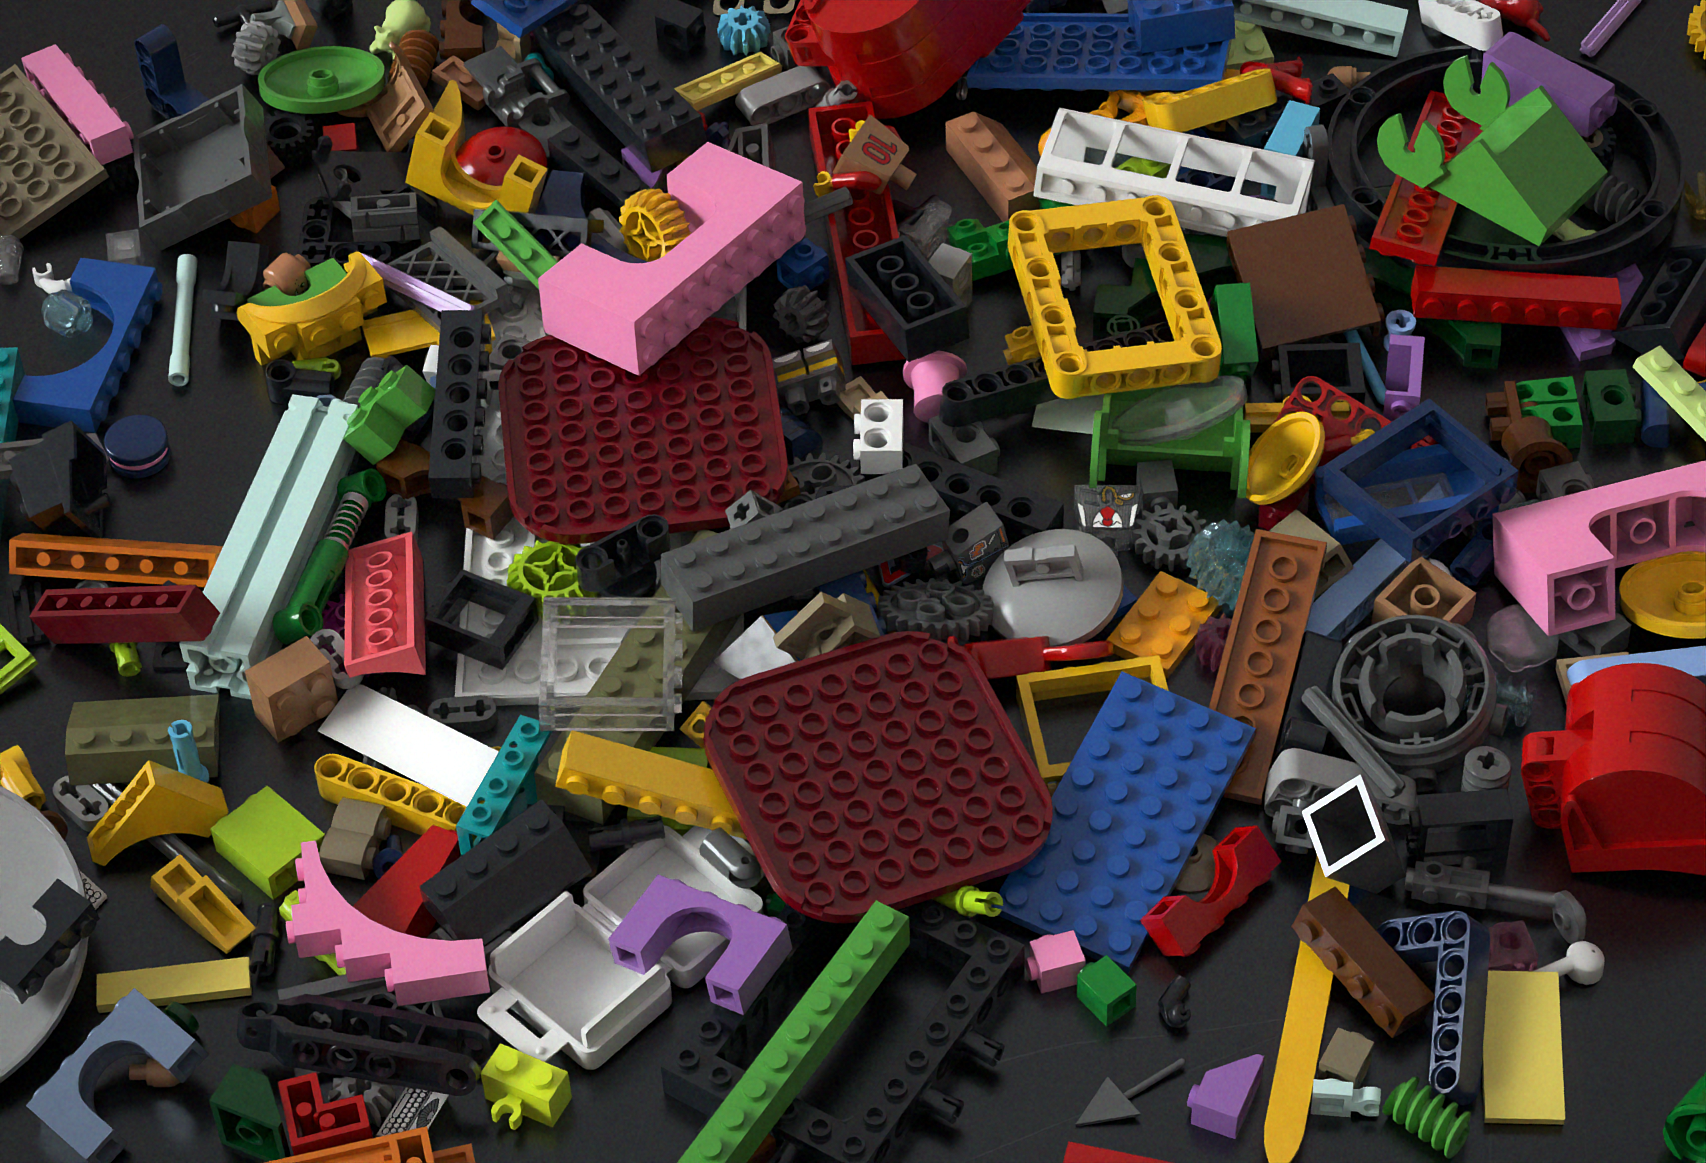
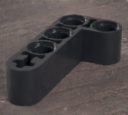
[1273,630,1342,761]

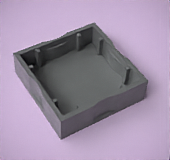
[133,84,272,250]

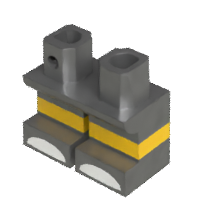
[772,339,846,416]

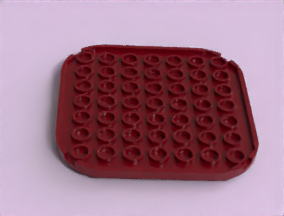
[498,317,788,545]
[703,631,1053,923]

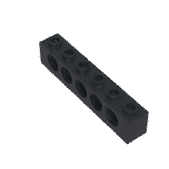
[428,310,491,498]
[859,442,1064,543]

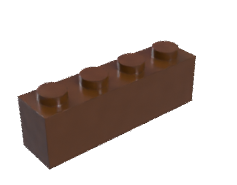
[1291,886,1435,1039]

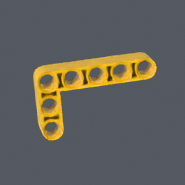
[314,746,501,842]

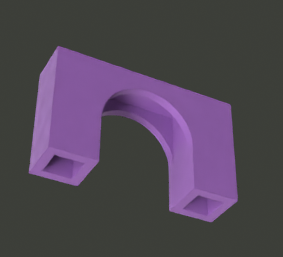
[608,874,792,1015]

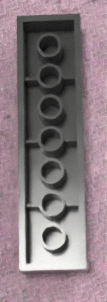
[661,464,950,632]

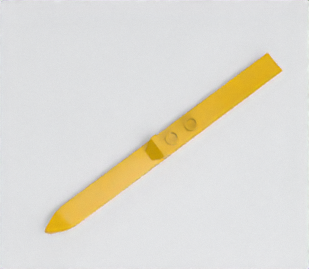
[1264,855,1350,1163]

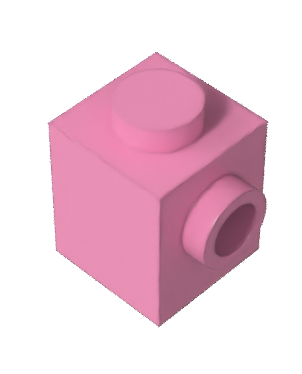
[1025,930,1086,994]

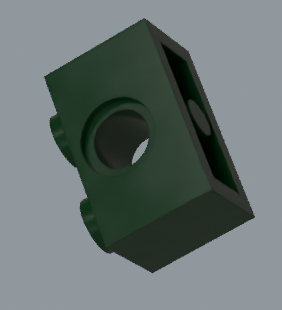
[1581,369,1642,445]

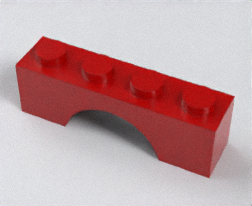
[1140,825,1281,957]

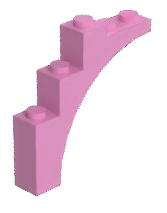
[286,840,490,1006]

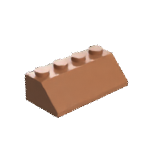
[946,111,1040,222]

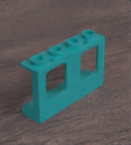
[456,715,554,856]

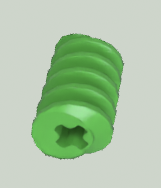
[1382,1076,1471,1159]

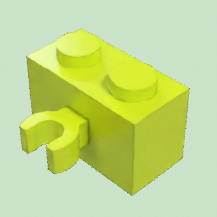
[481,1043,572,1130]

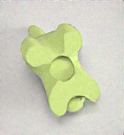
[369,0,431,60]

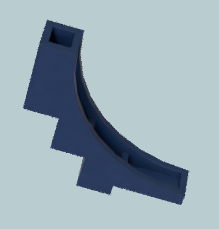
[534,170,648,263]

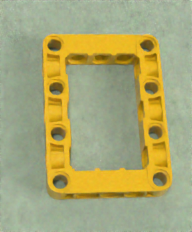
[1008,195,1222,399]

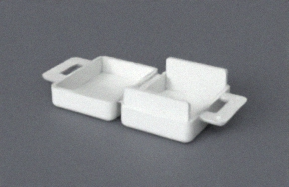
[477,825,765,1070]

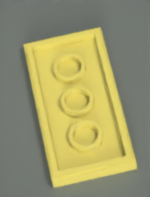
[1482,971,1565,1125]

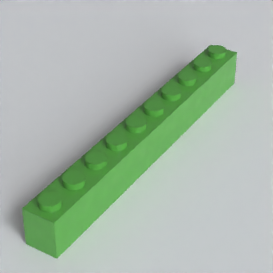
[677,901,910,1163]

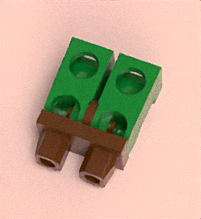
[1485,376,1583,449]

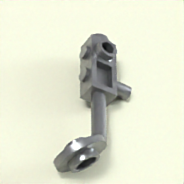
[1404,856,1586,944]

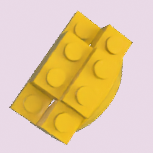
[237,251,387,366]

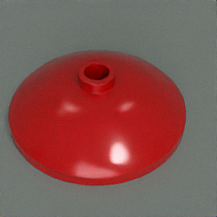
[455,126,548,186]

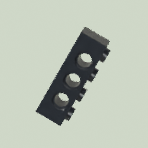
[1225,73,1349,150]

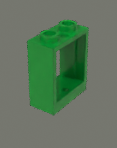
[1210,282,1259,386]

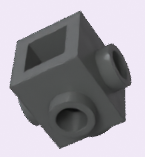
[1272,799,1315,855]

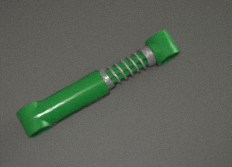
[272,468,386,645]

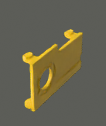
[362,300,496,358]

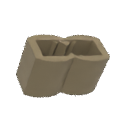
[319,797,392,880]

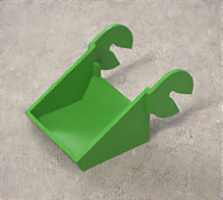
[1377,55,1607,246]
[1089,385,1250,498]

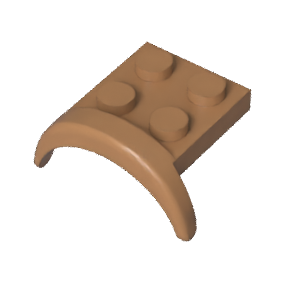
[337,41,434,152]

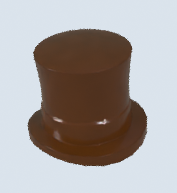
[1501,416,1573,493]

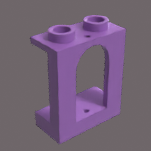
[1383,334,1425,422]

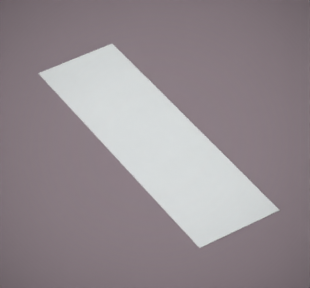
[318,683,499,807]

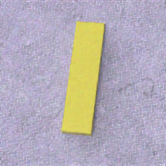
[674,52,782,111]
[96,957,252,1013]

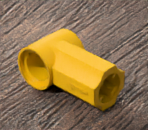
[0,745,47,811]

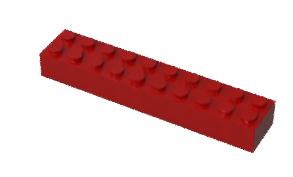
[808,101,906,365]

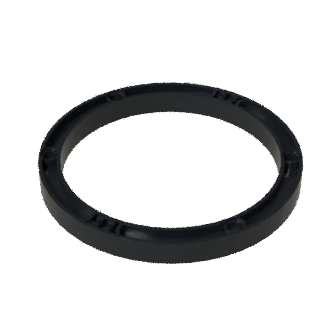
[1326,45,1686,277]

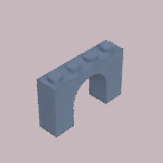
[26,988,209,1163]

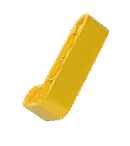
[1142,69,1278,133]

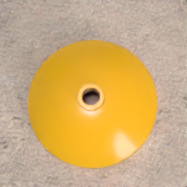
[1246,412,1325,505]

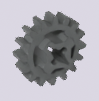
[1132,503,1209,571]

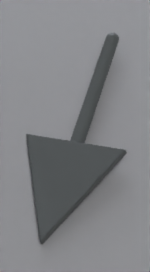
[1075,1058,1186,1127]

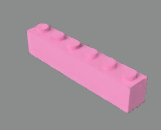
[21,44,134,165]

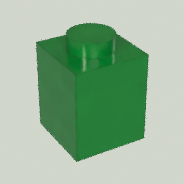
[1077,955,1137,1027]

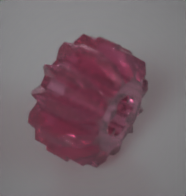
[1195,612,1232,672]

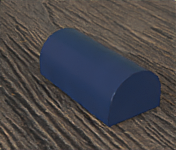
[1640,379,1670,448]

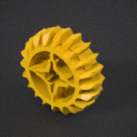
[619,188,692,262]

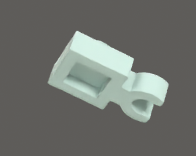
[1311,1078,1381,1117]

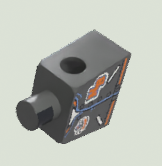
[928,502,1009,584]

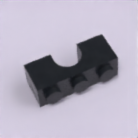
[0,878,100,1004]

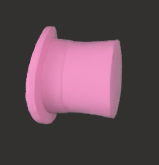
[903,351,967,423]

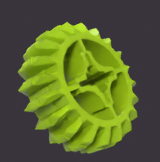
[507,539,599,623]

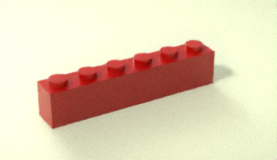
[1410,265,1622,330]

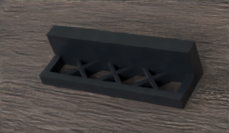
[471,209,604,258]

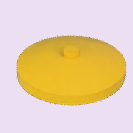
[1619,551,1706,639]

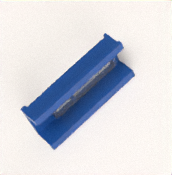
[1314,444,1499,545]

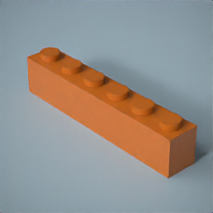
[9,533,223,587]

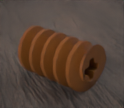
[388,30,439,89]

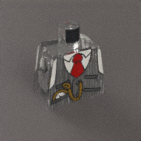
[1074,485,1141,558]

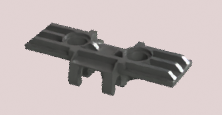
[464,46,572,160]

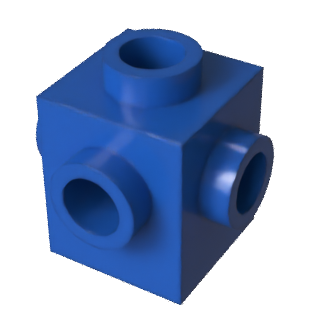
[776,238,829,290]

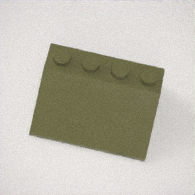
[65,694,220,786]

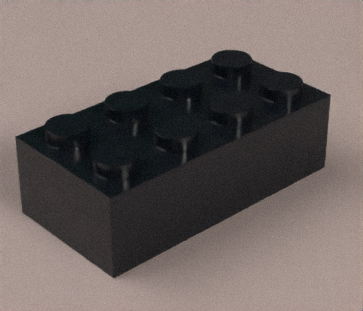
[845,235,970,362]

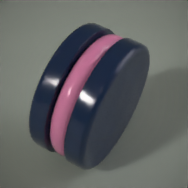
[104,415,171,479]

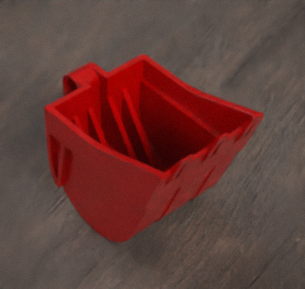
[785,0,1031,119]
[1521,663,1706,876]

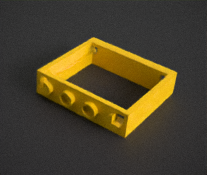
[1016,655,1169,798]

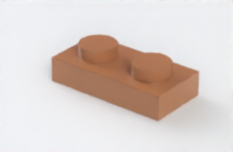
[432,55,487,111]

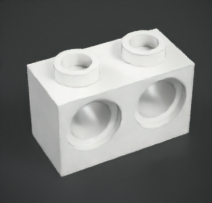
[853,399,903,474]

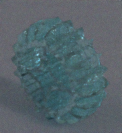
[1186,519,1255,610]

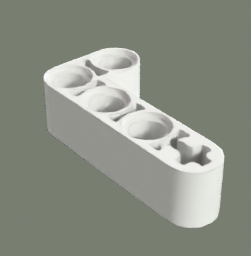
[1418,0,1504,51]

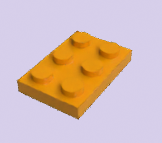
[1107,571,1222,679]

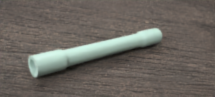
[168,254,197,386]

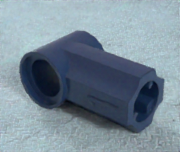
[1450,518,1494,587]

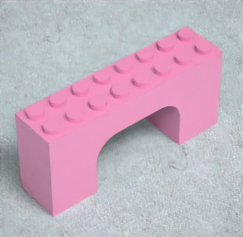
[538,142,806,376]
[1492,460,1706,637]

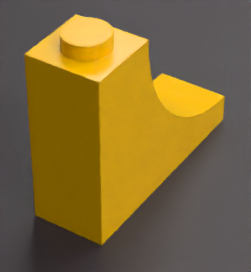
[86,760,229,866]

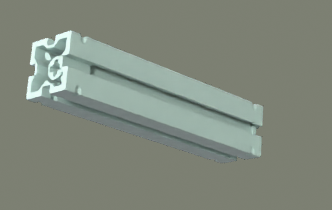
[179,394,358,700]

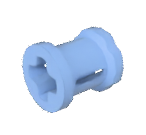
[1384,310,1416,351]

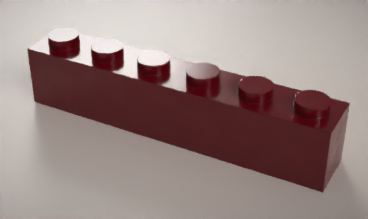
[29,585,220,644]

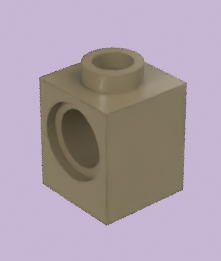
[1317,1027,1374,1089]

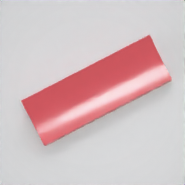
[344,531,426,678]

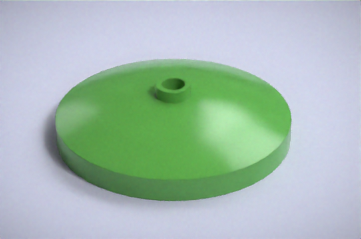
[258,46,386,114]

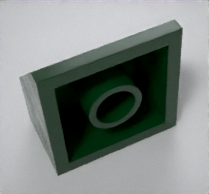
[209,1064,291,1162]

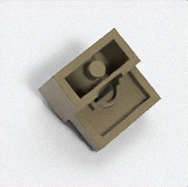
[773,592,880,660]

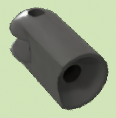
[699,828,762,889]

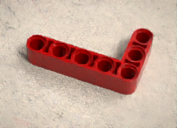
[1273,376,1430,449]

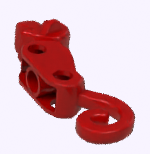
[947,636,1114,679]

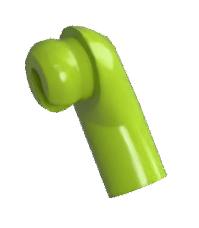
[292,357,341,380]

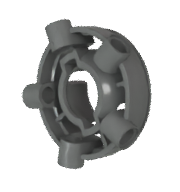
[1327,614,1509,792]

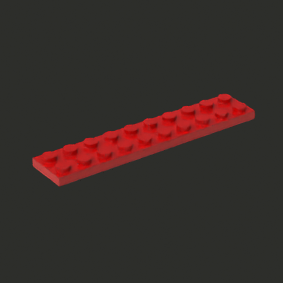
[1369,90,1483,266]

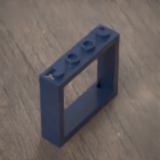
[1322,398,1519,563]

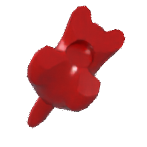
[1477,0,1551,42]

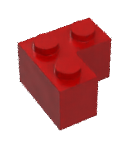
[278,1072,373,1156]

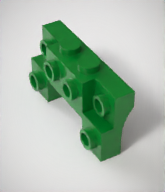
[946,198,1075,281]

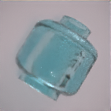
[41,289,93,338]

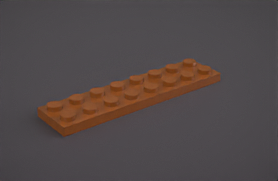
[1209,529,1327,805]

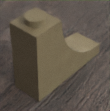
[1269,509,1354,599]

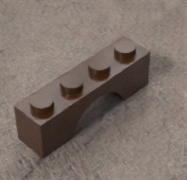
[439,0,486,62]
[376,438,514,540]

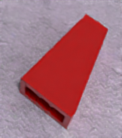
[352,824,461,939]

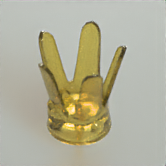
[1684,171,1706,220]

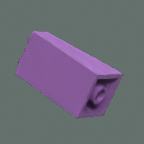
[1481,32,1617,137]

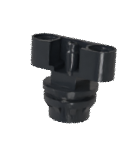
[575,514,671,616]

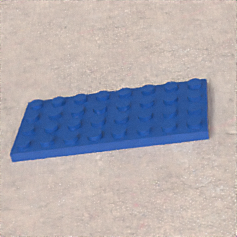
[967,13,1232,93]
[991,671,1256,974]

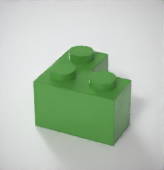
[343,365,435,465]

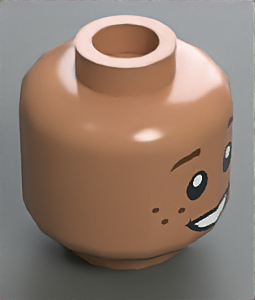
[263,253,311,296]

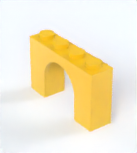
[405,112,548,215]

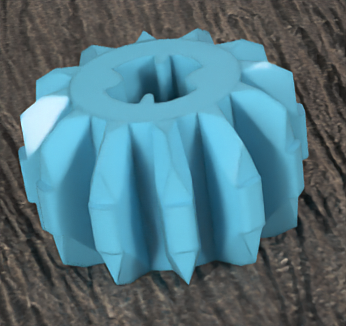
[717,5,771,56]

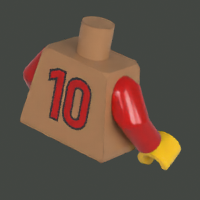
[813,115,917,197]

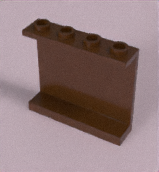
[1226,204,1385,363]

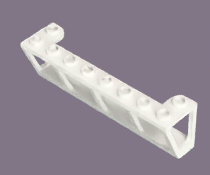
[1033,108,1315,237]

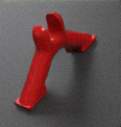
[1240,56,1314,105]

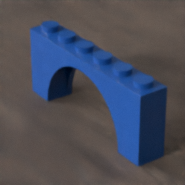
[13,258,162,433]

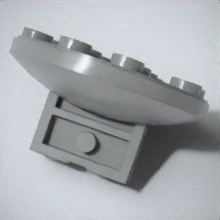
[982,529,1124,647]

